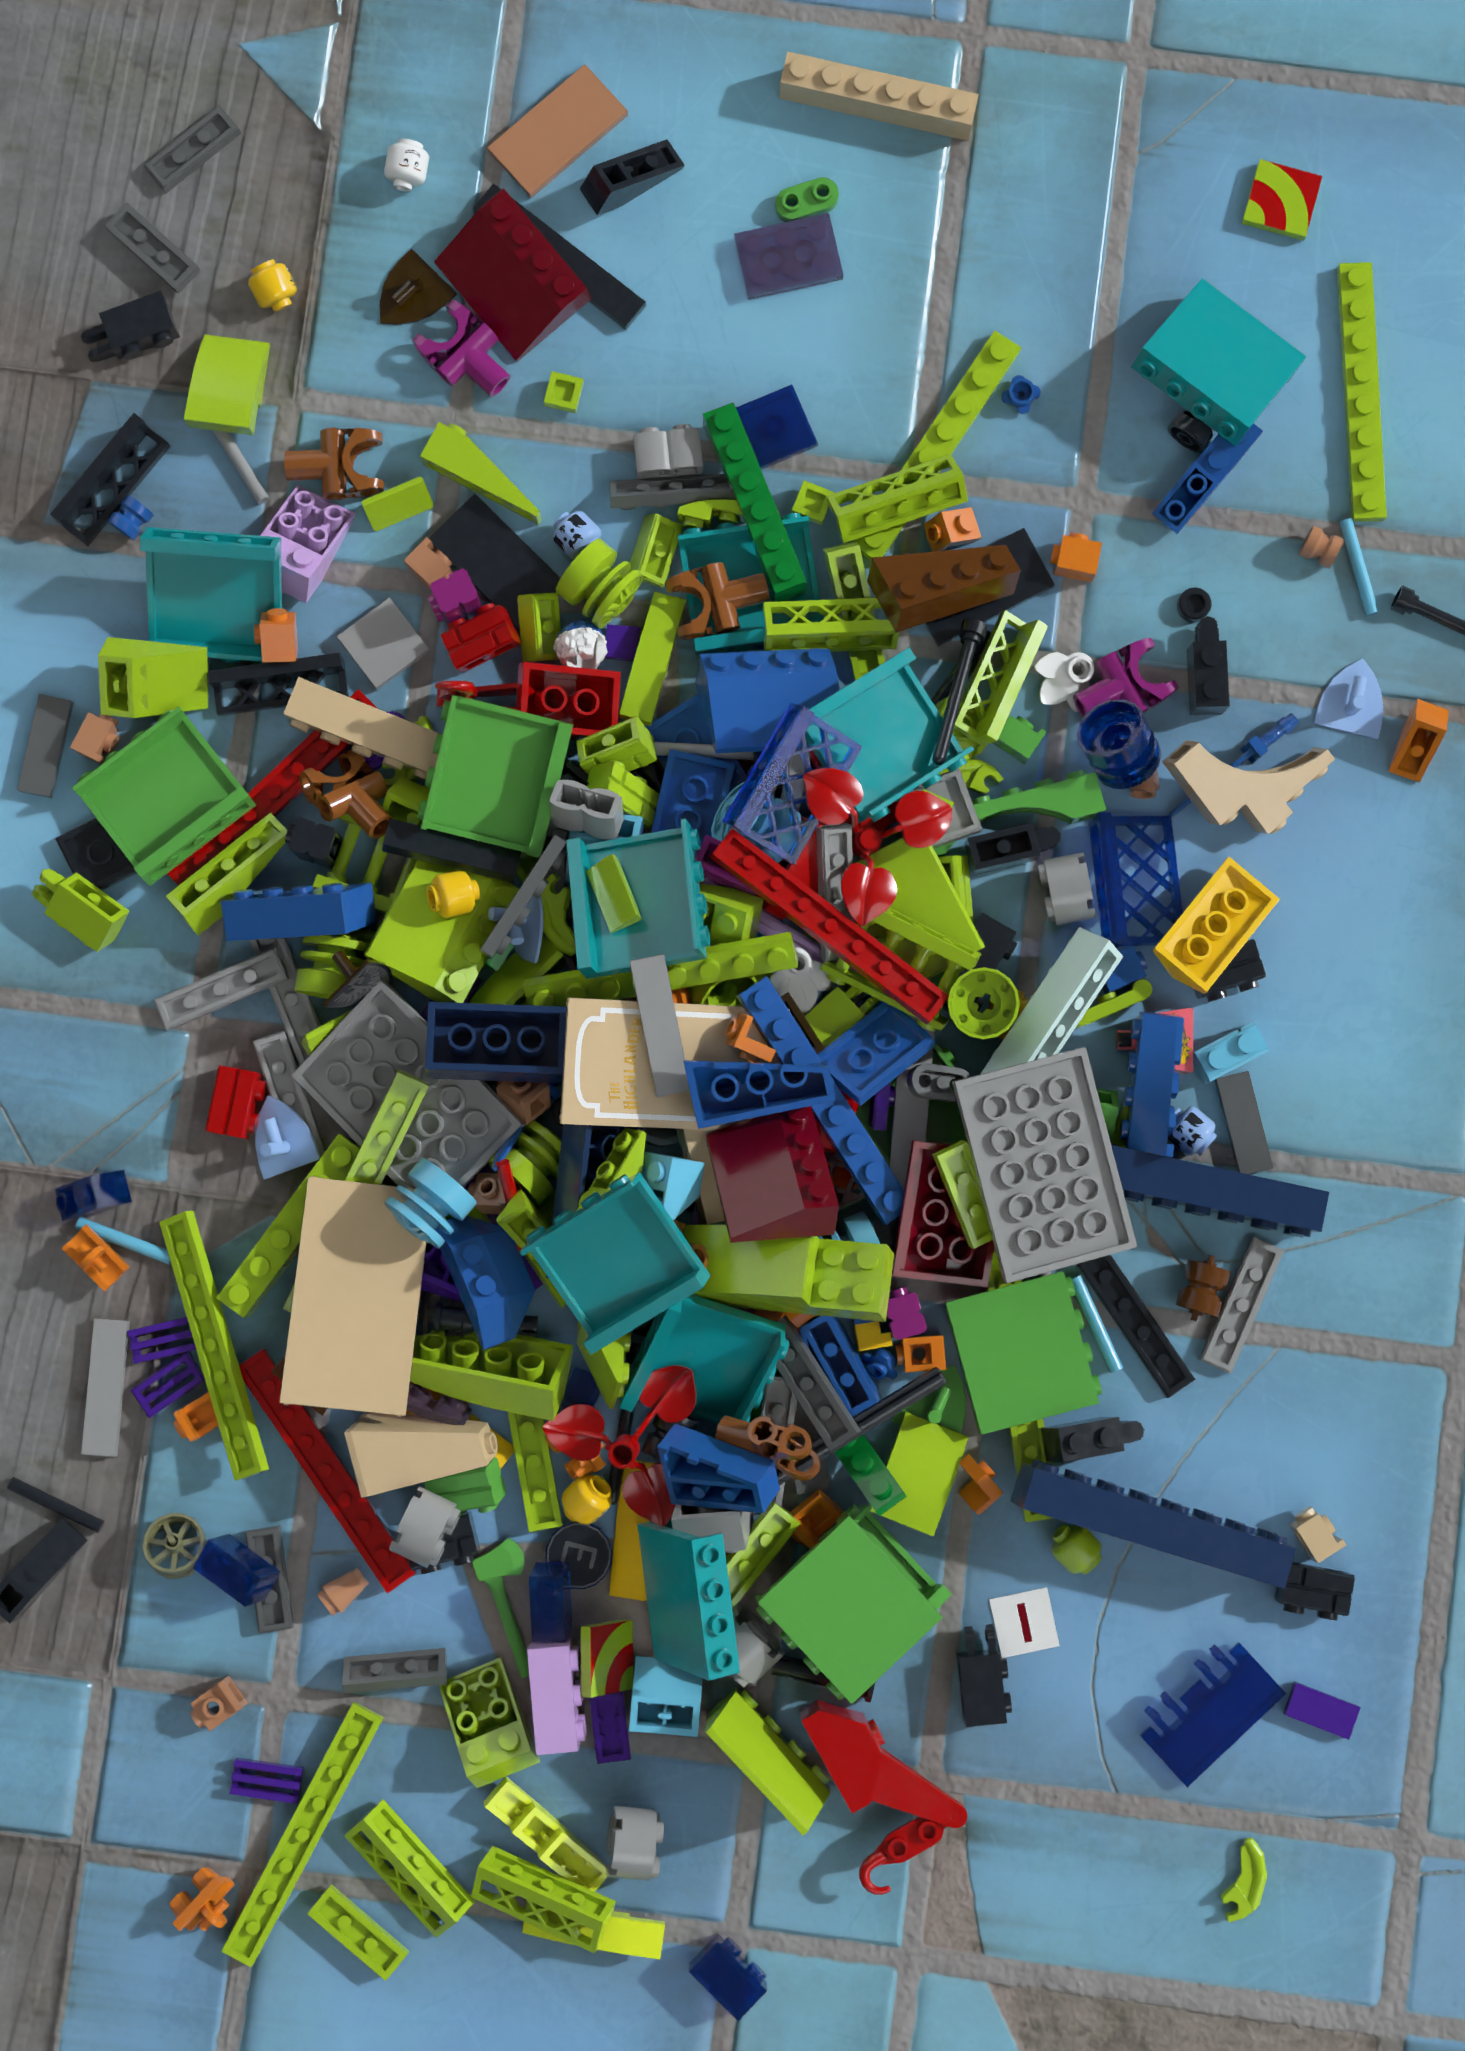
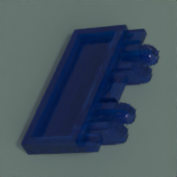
[1140,1642,1286,1788]

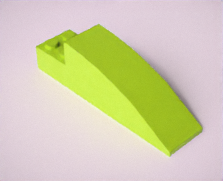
[683,1225,894,1322]

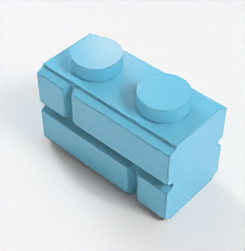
[1193,1021,1269,1084]

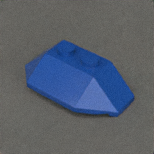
[435,1216,536,1351]

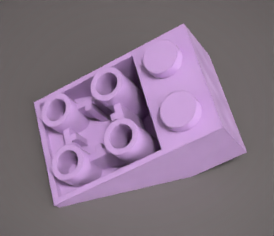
[260,485,356,603]

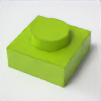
[544,371,584,414]
[792,480,834,525]

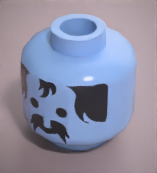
[553,511,601,560]
[1168,1106,1217,1156]

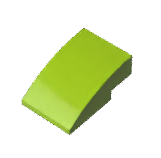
[184,334,270,436]
[870,1411,969,1536]

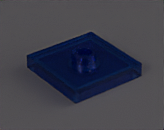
[736,384,818,470]

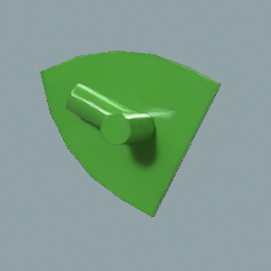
[892,1365,966,1433]

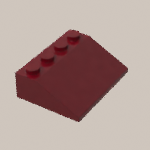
[434,188,592,362]
[706,1106,839,1243]
[892,1140,994,1287]

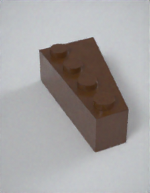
[867,545,1021,633]

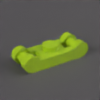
[1076,979,1153,1028]

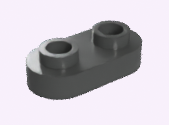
[907,1063,971,1103]

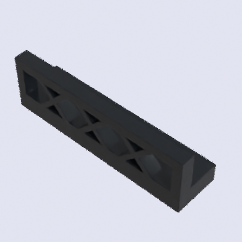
[50,413,171,546]
[208,653,349,716]

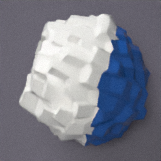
[553,619,608,669]

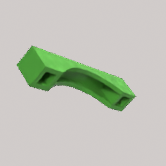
[901,770,1106,857]

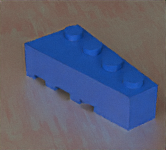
[221,883,377,941]

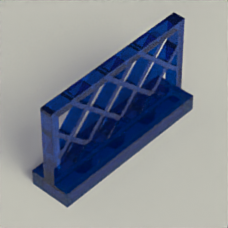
[722,703,862,865]
[1089,812,1183,948]

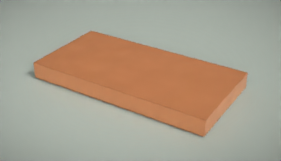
[487,64,628,198]

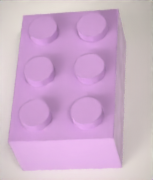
[527,1636,587,1755]

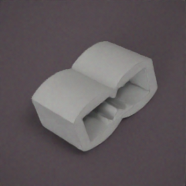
[633,424,703,479]
[549,780,624,840]

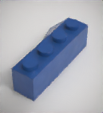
[1120,1011,1184,1157]
[683,1060,835,1129]

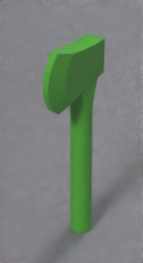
[472,1538,529,1678]

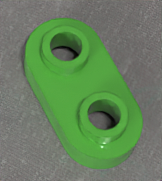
[775,177,839,224]

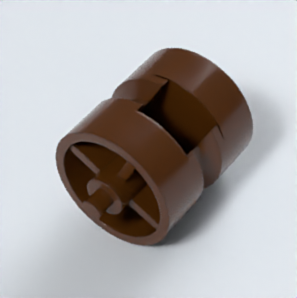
[1175,1255,1231,1322]

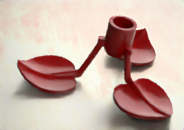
[803,768,952,926]
[542,1365,697,1526]

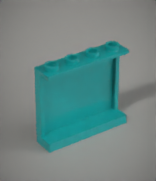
[1131,278,1307,446]
[678,513,824,659]
[140,527,282,664]
[794,647,974,824]
[566,818,710,979]
[520,1172,711,1355]
[619,1294,789,1425]
[637,1518,740,1681]

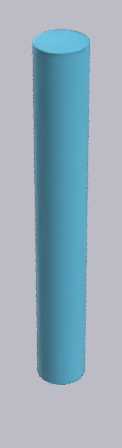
[1339,518,1379,616]
[75,1217,171,1265]
[1072,1275,1123,1373]

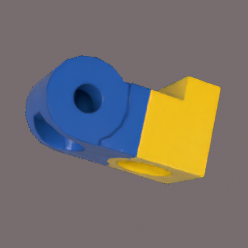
[852,1319,893,1351]

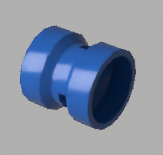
[107,494,154,541]

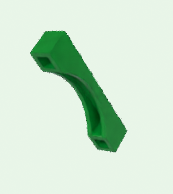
[703,402,807,602]

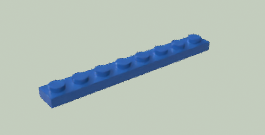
[736,976,904,1225]

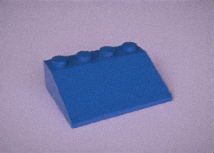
[695,648,840,754]

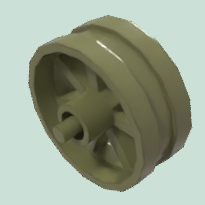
[142,1513,208,1580]

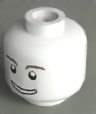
[384,139,429,192]

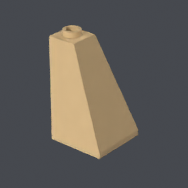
[344,1412,498,1498]

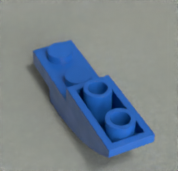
[1152,424,1263,534]

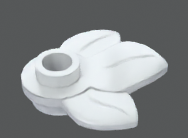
[1034,652,1094,712]
[770,947,832,1014]

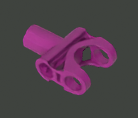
[412,300,511,397]
[1073,638,1179,721]

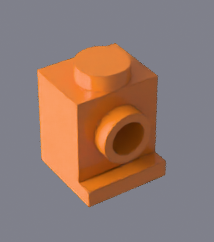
[895,1335,946,1373]

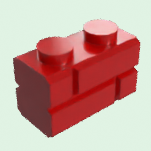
[441,603,522,673]
[205,1065,266,1140]

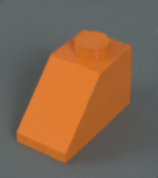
[1388,699,1449,783]

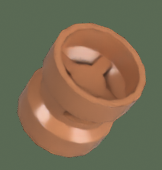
[1299,525,1344,569]

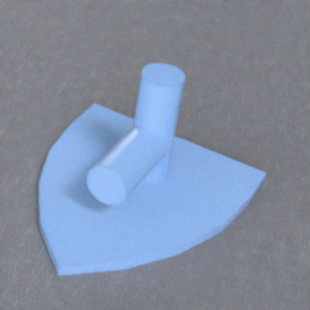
[1314,658,1383,740]
[488,896,543,963]
[255,1096,320,1180]

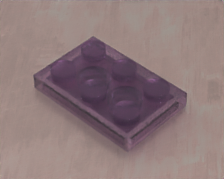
[734,213,844,300]

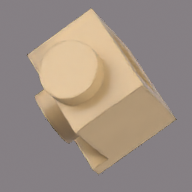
[1289,1506,1347,1563]

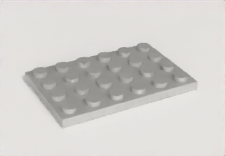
[292,981,525,1189]
[952,1047,1137,1283]

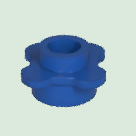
[1001,375,1041,414]
[861,1348,898,1379]

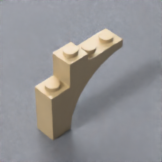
[1162,740,1335,834]

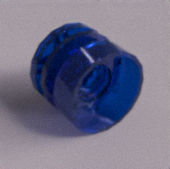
[1077,699,1162,789]

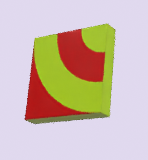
[1241,159,1323,241]
[581,1619,633,1698]

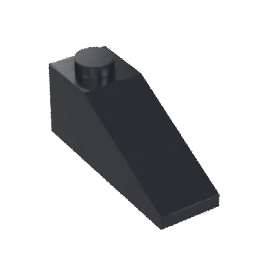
[580,139,685,215]

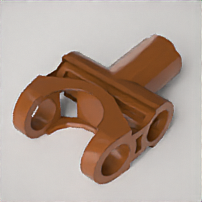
[284,427,384,500]
[665,562,770,640]
[299,750,393,839]
[715,1415,820,1481]

